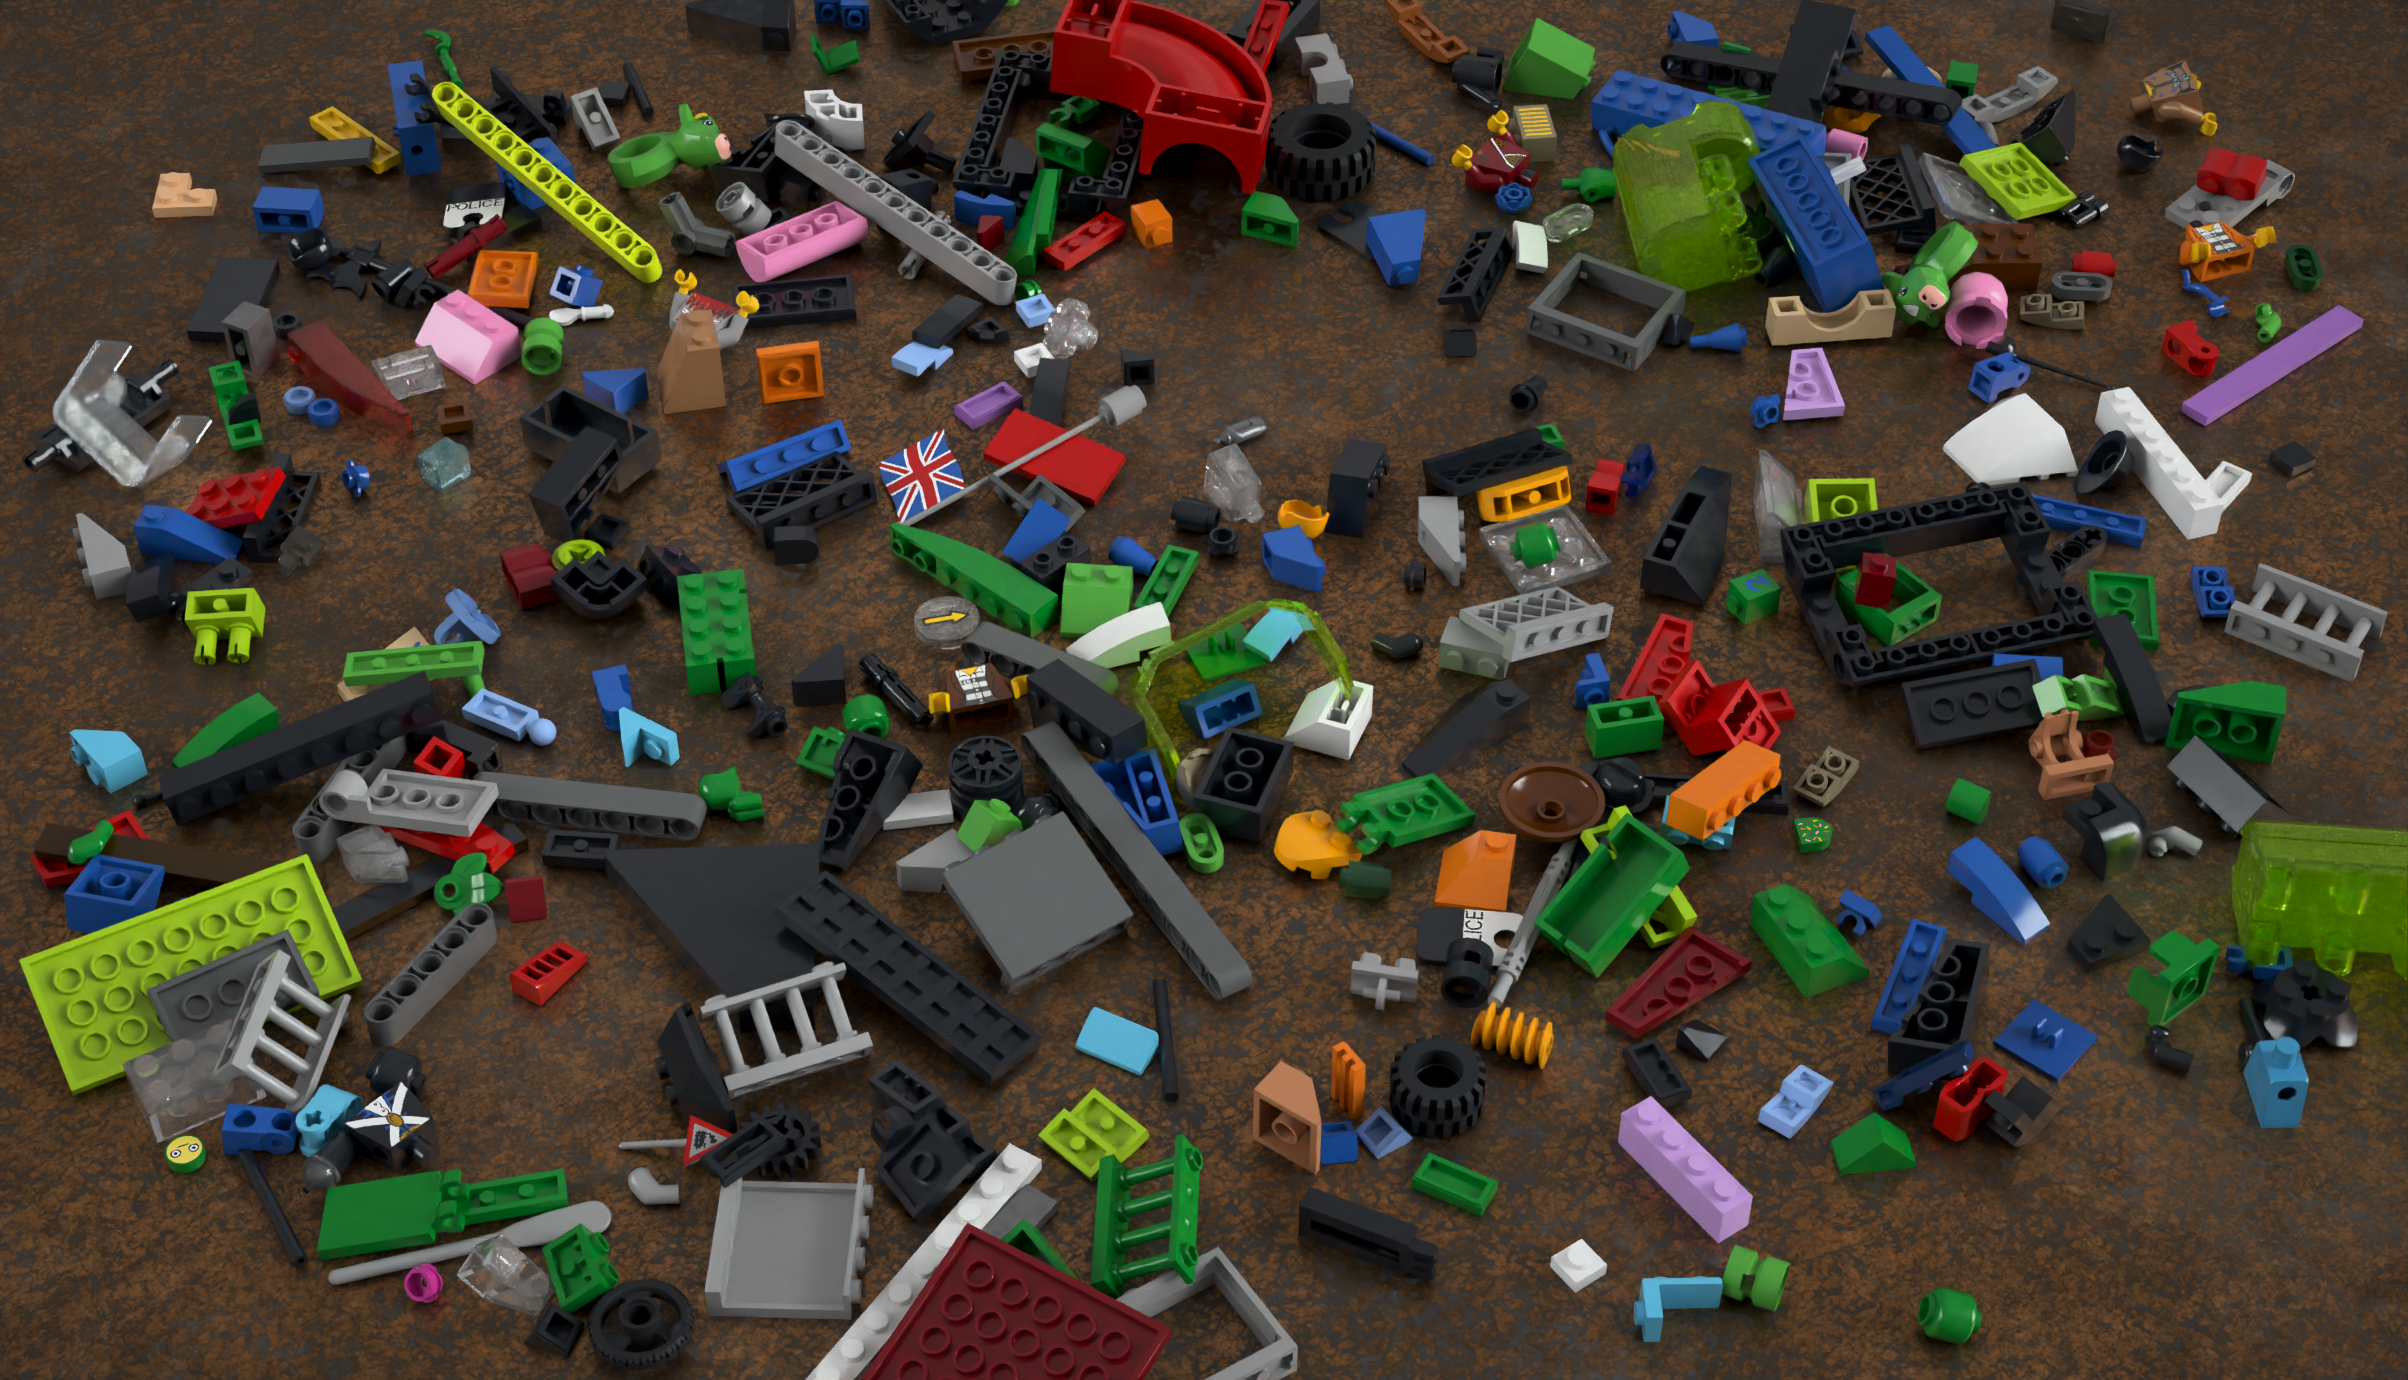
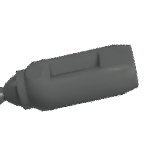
[1212,416,1267,445]

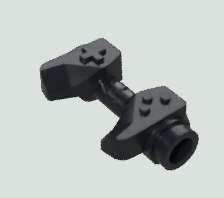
[721,673,788,738]

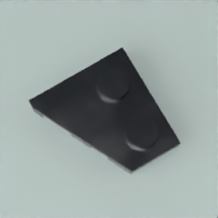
[2067,894,2151,973]

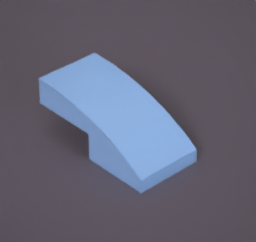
[892,342,953,377]
[1757,1064,1834,1139]

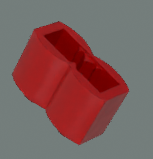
[2197,148,2267,201]
[1933,1056,2008,1142]

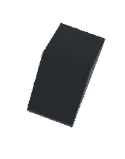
[791,643,847,707]

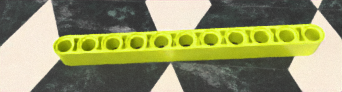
[432,82,663,283]

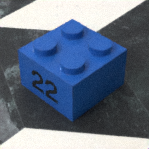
[496,137,576,210]

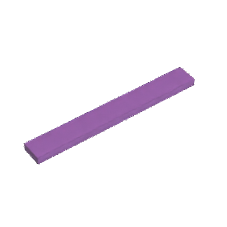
[2181,305,2364,426]

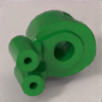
[698,766,764,822]

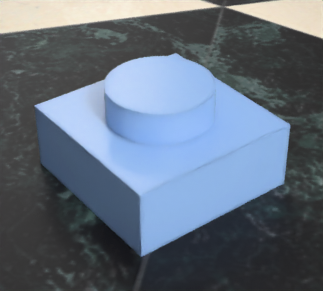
[1016,294,1056,328]

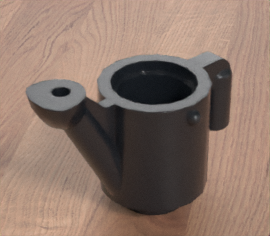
[1452,47,1505,115]

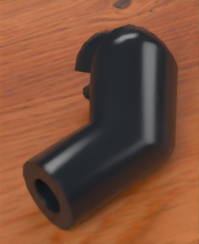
[1371,632,1423,660]
[2145,1025,2194,1072]

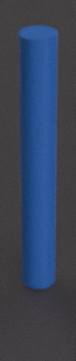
[1369,121,1435,165]

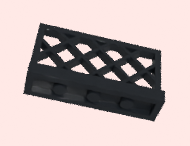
[1850,143,1936,236]
[1422,428,1573,497]
[726,451,877,550]

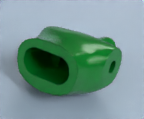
[1561,167,1616,202]

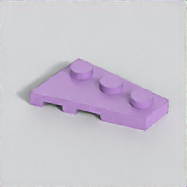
[1783,348,1845,420]

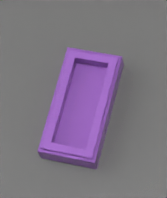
[954,381,1023,430]

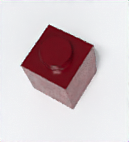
[1854,552,1897,609]

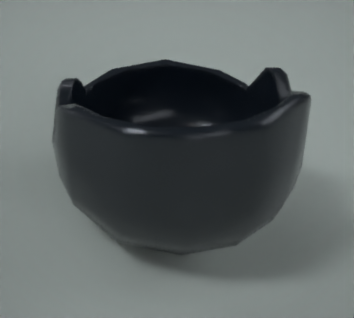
[2117,134,2165,173]
[286,228,333,270]

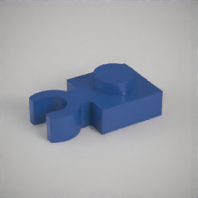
[2225,944,2293,979]

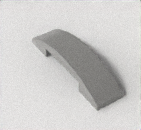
[1962,66,2058,123]

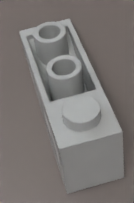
[1417,496,1466,586]
[72,513,132,600]

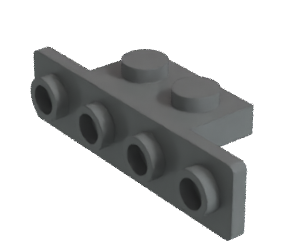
[988,473,1086,536]

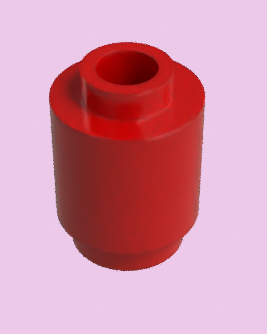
[2071,250,2117,277]

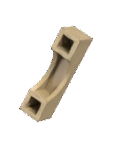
[1765,289,1896,346]

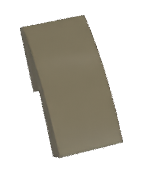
[2020,294,2084,329]
[1793,746,1859,807]

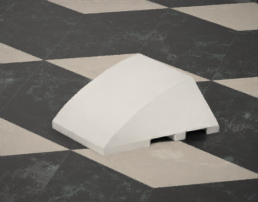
[1943,393,2078,485]

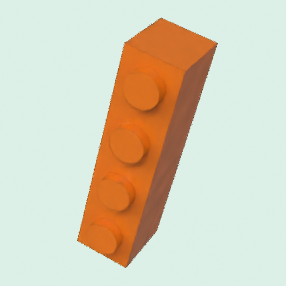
[1666,740,1781,840]

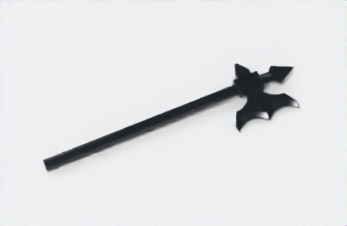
[306,240,534,328]

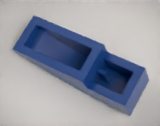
[1947,837,2050,945]

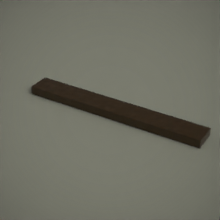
[34,823,326,888]

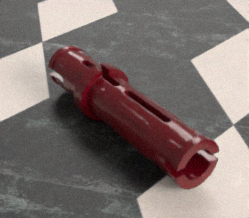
[424,214,508,281]

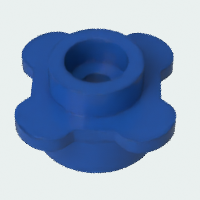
[1750,394,1781,428]
[342,460,370,497]

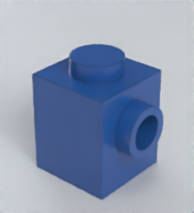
[549,264,603,307]

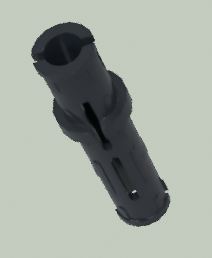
[859,653,934,729]

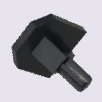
[881,110,956,173]

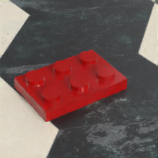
[186,467,286,529]

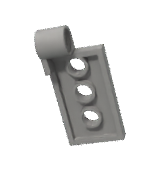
[2164,160,2295,229]
[319,769,499,837]

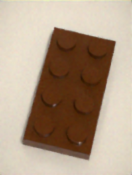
[952,29,1055,81]

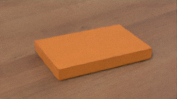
[467,250,539,308]

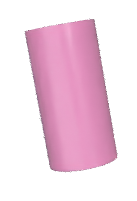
[735,201,868,282]

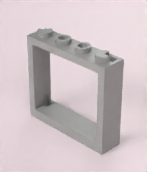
[1116,1247,1298,1380]

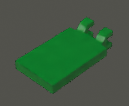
[1334,773,1476,855]
[316,1168,470,1260]

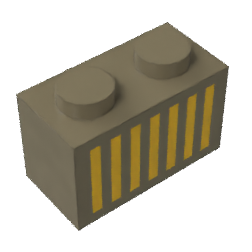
[1508,104,1557,162]

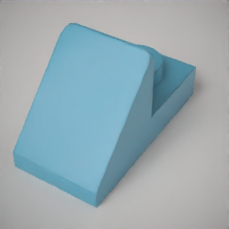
[619,707,680,767]

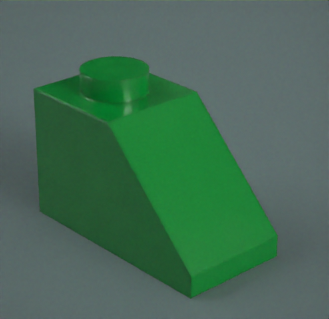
[1241,191,1299,247]

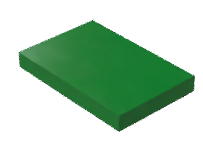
[2085,570,2159,651]

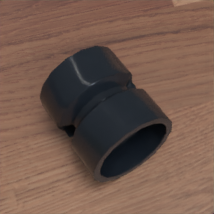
[1441,937,1494,1008]

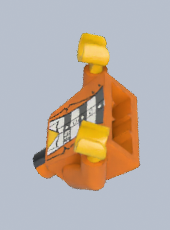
[2179,220,2276,282]

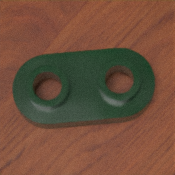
[2284,245,2324,292]

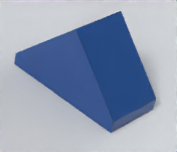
[582,368,649,414]

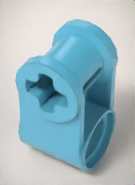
[296,1084,363,1157]

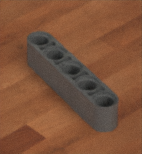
[960,621,1119,695]
[364,903,498,1047]

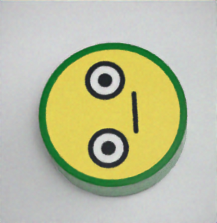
[165,1135,207,1173]

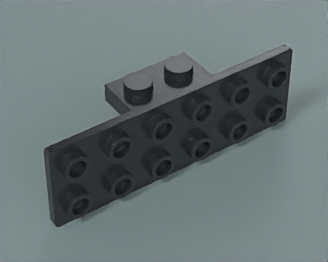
[1766,0,1857,124]

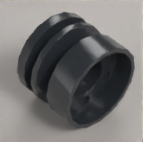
[948,735,1024,823]

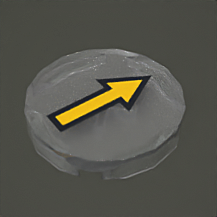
[914,596,980,649]

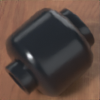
[366,1047,427,1096]

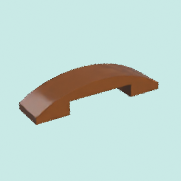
[1384,0,1470,63]

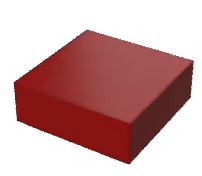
[1756,687,1796,722]

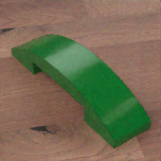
[208,361,264,451]

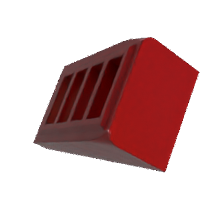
[509,940,589,1006]

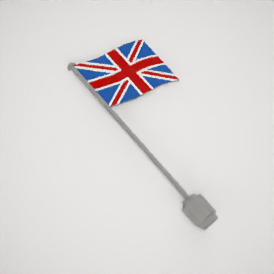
[880,385,1147,526]

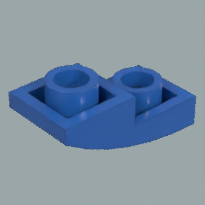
[814,0,870,29]
[954,190,1016,230]
[2189,566,2235,618]

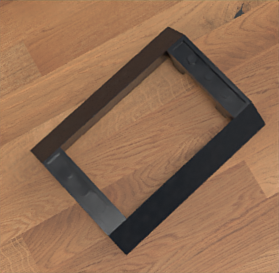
[953,50,1144,223]
[1780,482,2098,686]

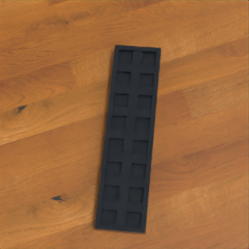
[773,870,1042,1085]

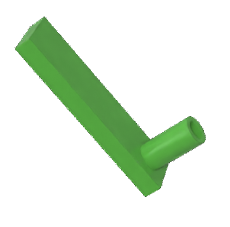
[343,641,486,699]

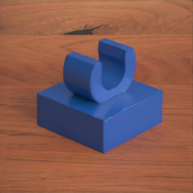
[1836,889,1883,937]

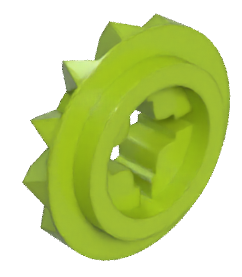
[552,539,605,571]

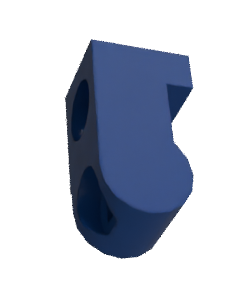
[1968,352,2031,403]
[592,664,633,731]
[221,1103,298,1156]

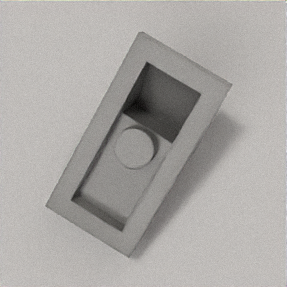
[570,87,621,151]

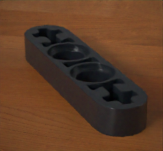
[2014,525,2108,601]

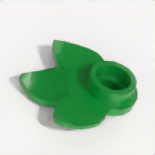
[434,852,505,915]

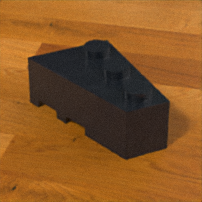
[711,122,791,202]
[1324,439,1390,539]

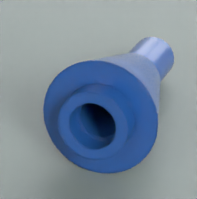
[1690,322,1747,352]

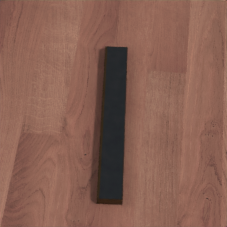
[332,818,529,941]

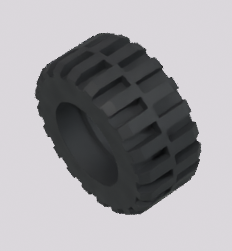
[1265,102,1376,202]

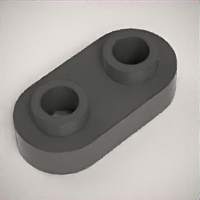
[2050,271,2113,302]

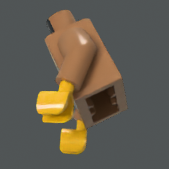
[2131,60,2218,136]

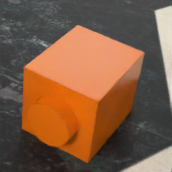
[1131,199,1172,249]

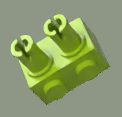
[185,588,266,665]

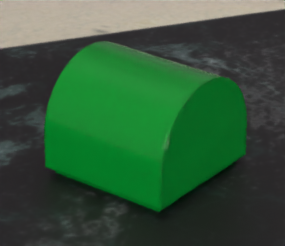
[1945,778,1991,825]

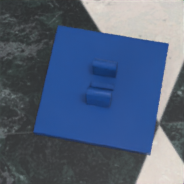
[1993,999,2098,1083]

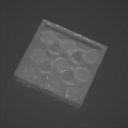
[1917,152,2018,224]
[1478,504,1612,595]

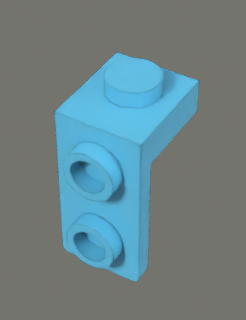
[1634,1276,1723,1342]

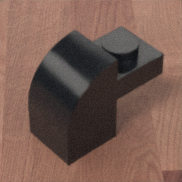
[1984,1076,2061,1147]

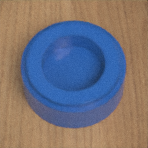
[307,398,341,426]

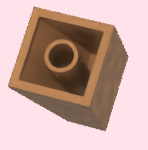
[657,310,726,415]

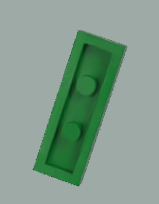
[1133,544,1199,618]
[447,1168,569,1226]

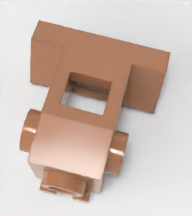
[2029,709,2114,800]

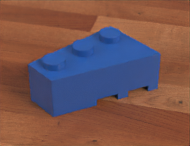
[1090,748,1184,856]

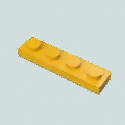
[309,106,402,174]

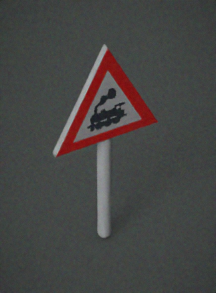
[619,1115,733,1168]

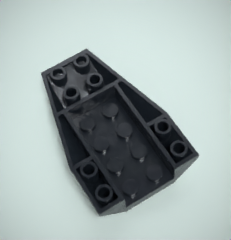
[884,0,1008,45]

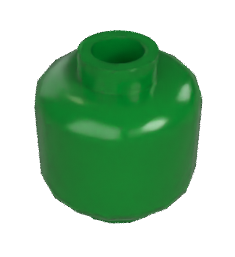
[1510,522,1561,569]
[842,694,891,738]
[1918,1287,1982,1344]

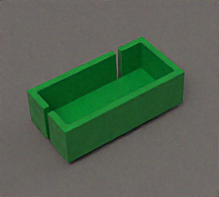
[677,569,756,696]
[1534,813,1690,978]

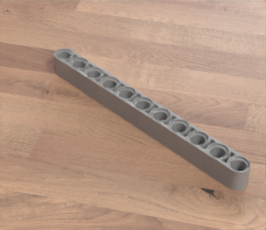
[775,120,1017,305]

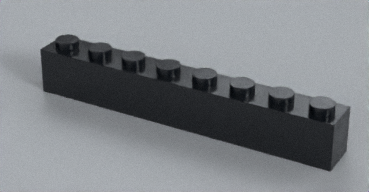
[158,671,444,826]

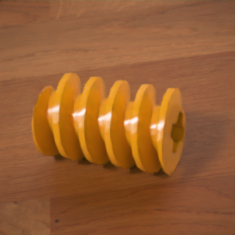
[1471,1002,1554,1069]

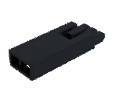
[1298,1186,1438,1280]

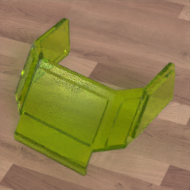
[1128,598,1354,779]

